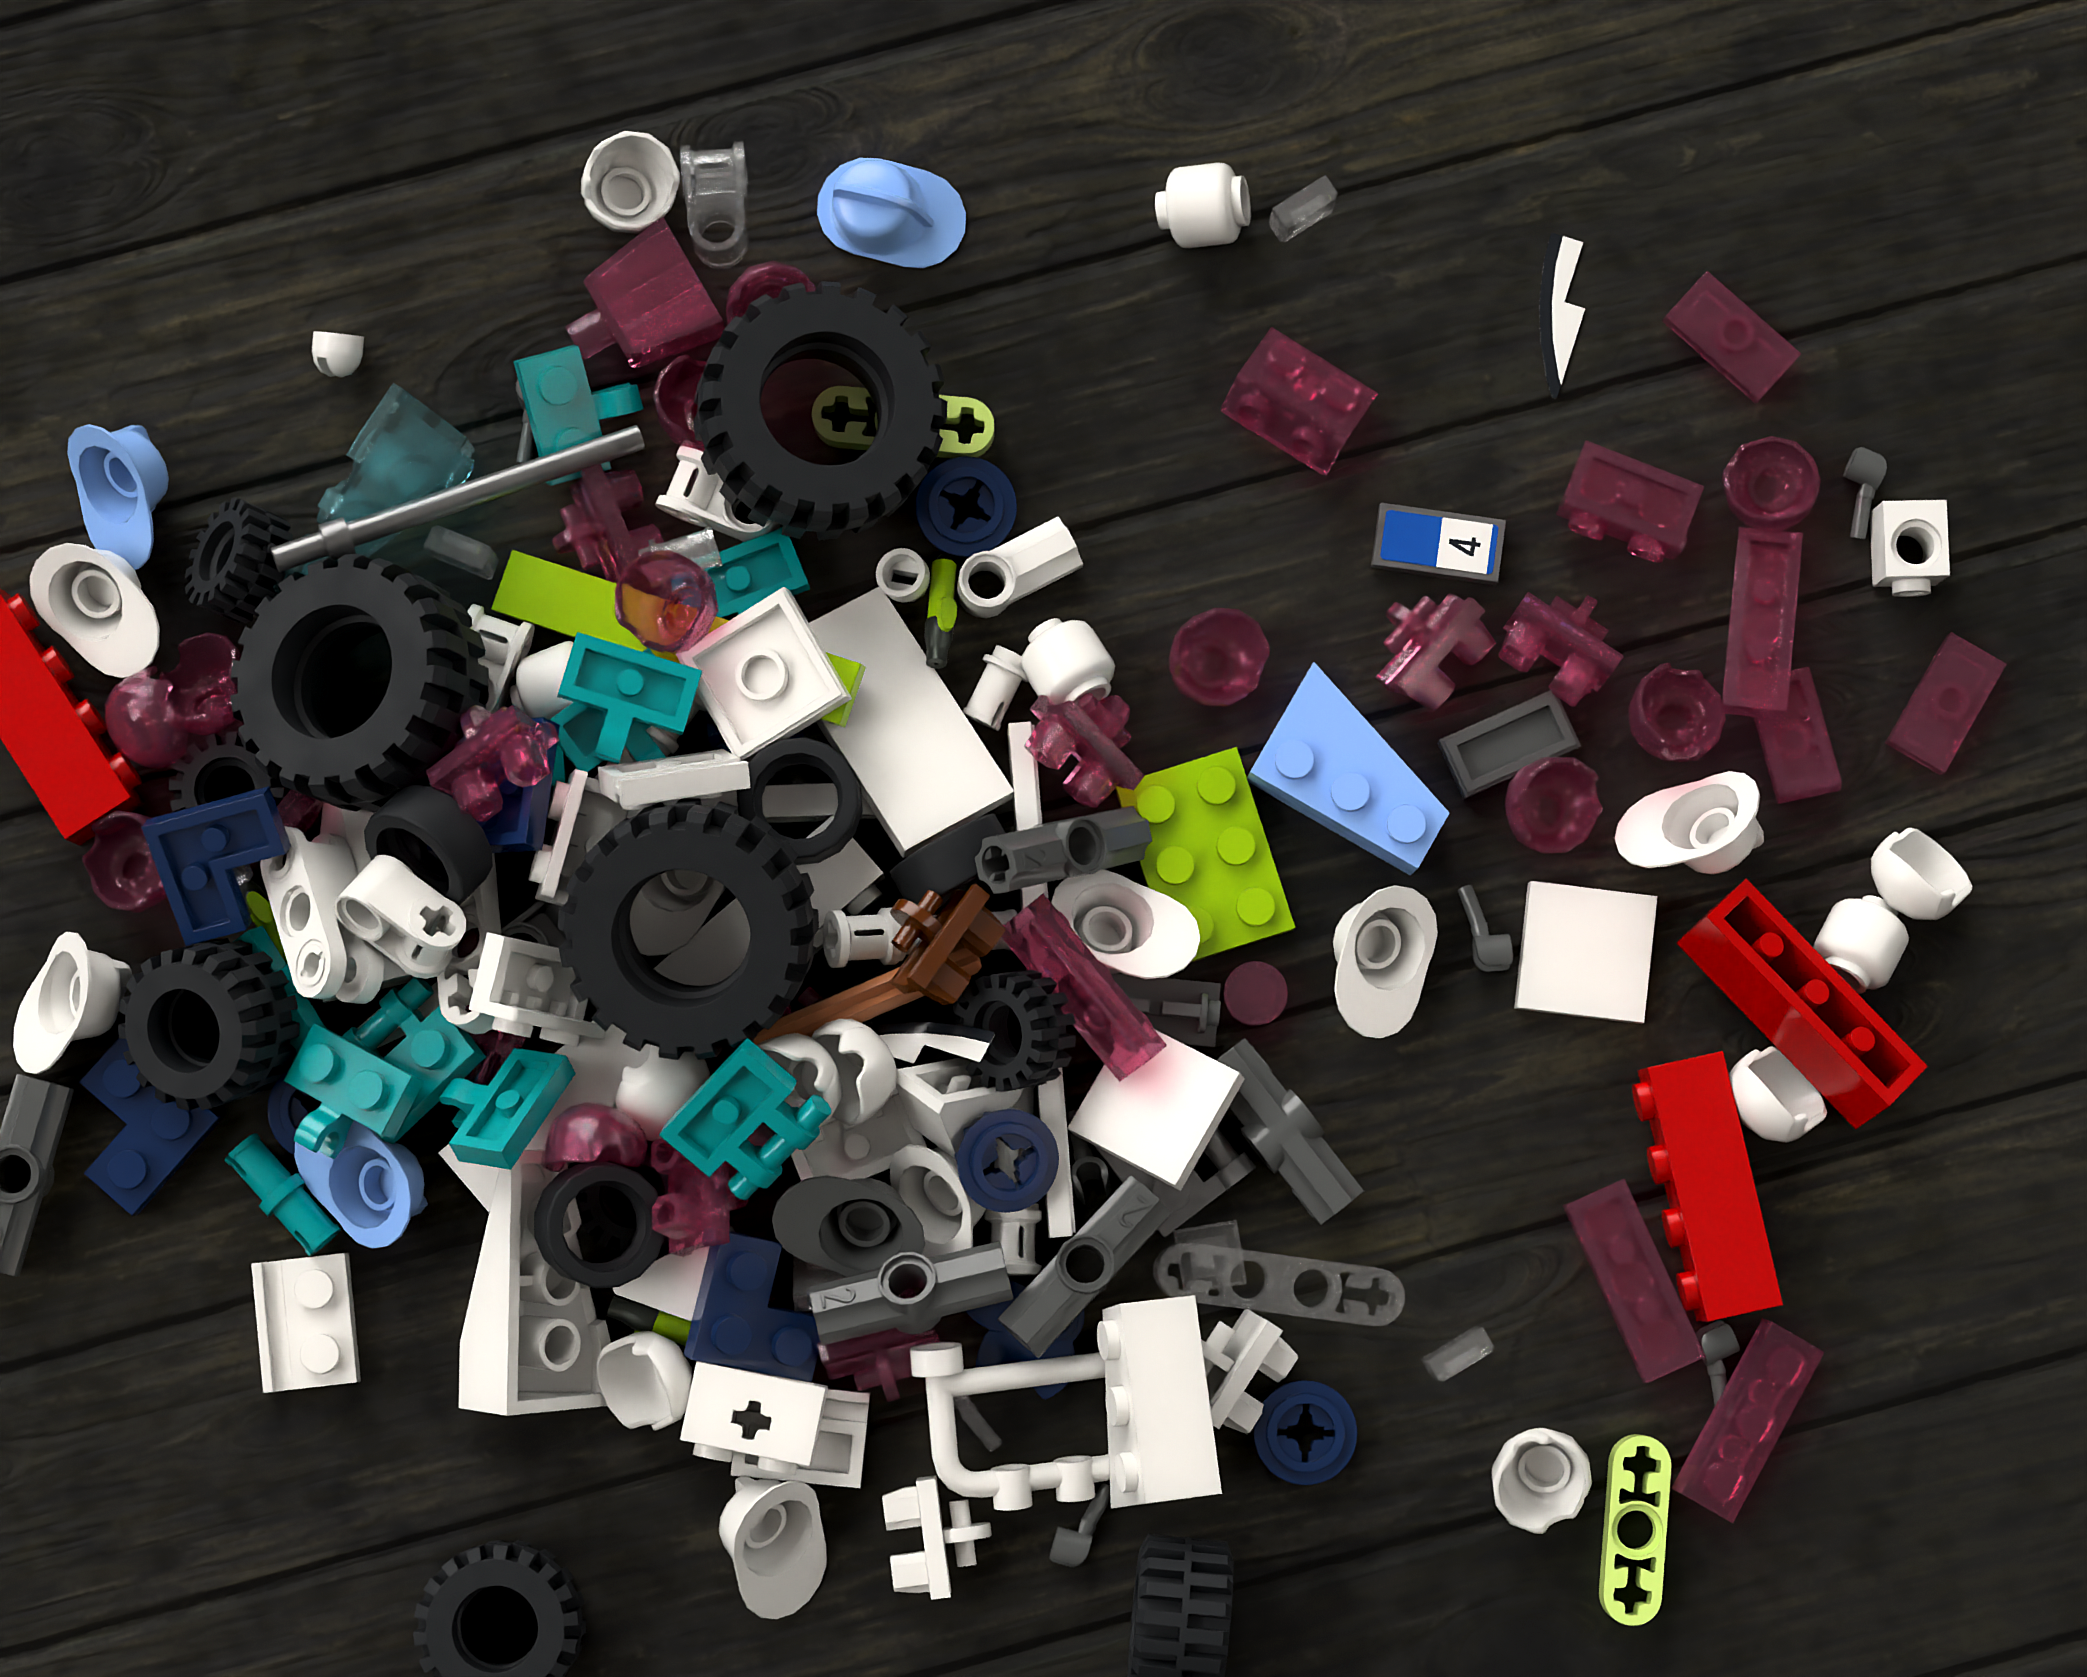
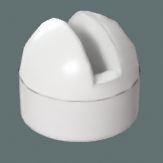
[312,331,364,377]
[876,548,930,603]

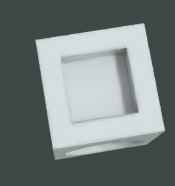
[1870,500,1950,597]

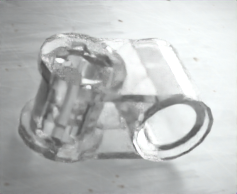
[680,141,749,269]

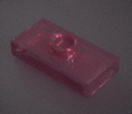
[1662,271,1801,404]
[1885,632,2006,775]
[1745,667,1842,804]

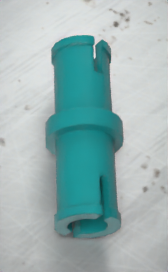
[224,1133,341,1257]

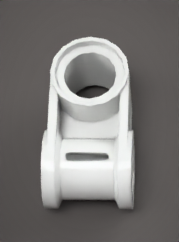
[655,446,781,542]
[467,604,535,730]
[334,854,466,979]

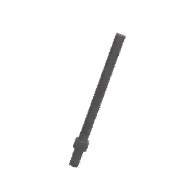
[270,425,645,572]

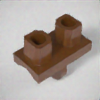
[889,884,1006,1006]

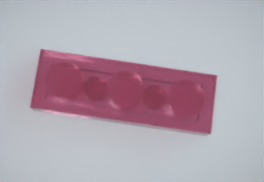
[1721,527,1803,720]
[1002,893,1167,1082]
[1562,1179,1706,1383]
[1671,1318,1824,1523]

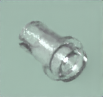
[638,526,723,588]

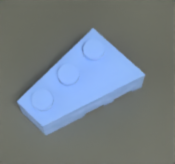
[1247,662,1449,875]

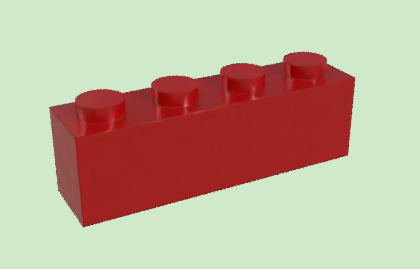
[0,588,144,846]
[1677,878,1928,1130]
[1632,1051,1783,1322]

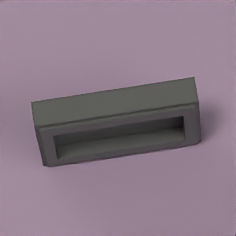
[1437,689,1581,800]

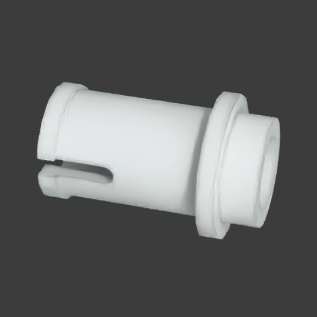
[962,645,1028,731]

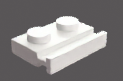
[598,749,751,810]
[251,1253,361,1393]
[731,1388,871,1488]

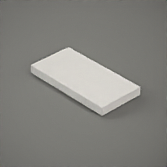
[809,587,1014,858]

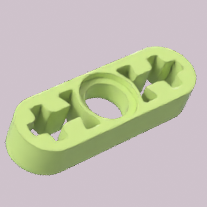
[812,386,995,458]
[1599,1434,1671,1626]

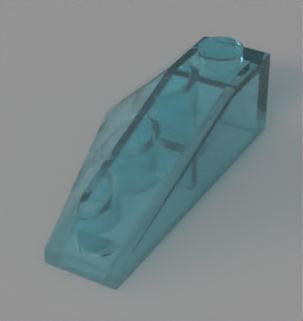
[273,383,475,598]

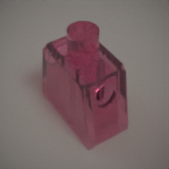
[565,218,725,368]

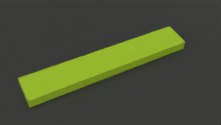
[491,550,866,728]

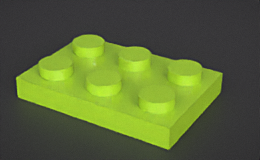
[1115,747,1295,963]

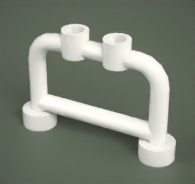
[910,1342,1110,1511]

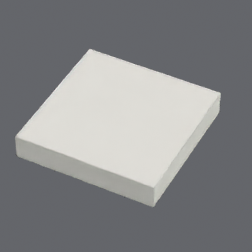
[676,587,852,763]
[1514,881,1658,1024]
[1067,1018,1245,1191]

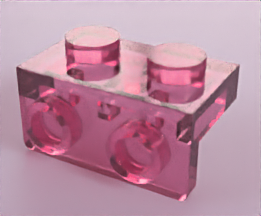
[1221,327,1378,475]
[1556,441,1704,563]

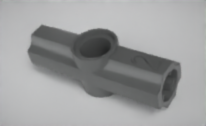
[975,806,1152,894]
[1216,1038,1364,1225]
[0,1074,74,1276]
[997,1175,1171,1358]
[809,1241,1014,1345]

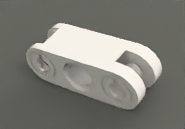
[260,826,385,1004]

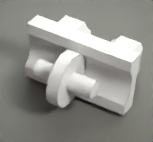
[1201,1308,1298,1434]
[882,1475,992,1600]

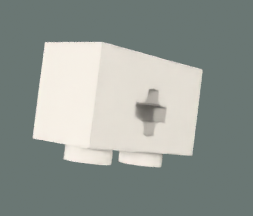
[680,1361,828,1475]

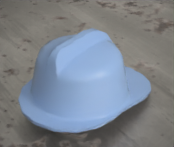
[817,158,966,269]
[67,424,169,570]
[294,1120,428,1249]

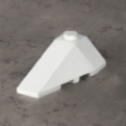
[459,1149,611,1416]

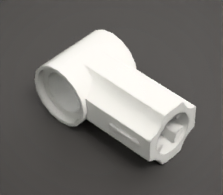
[956,517,1083,618]

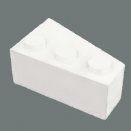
[1097,1295,1222,1509]

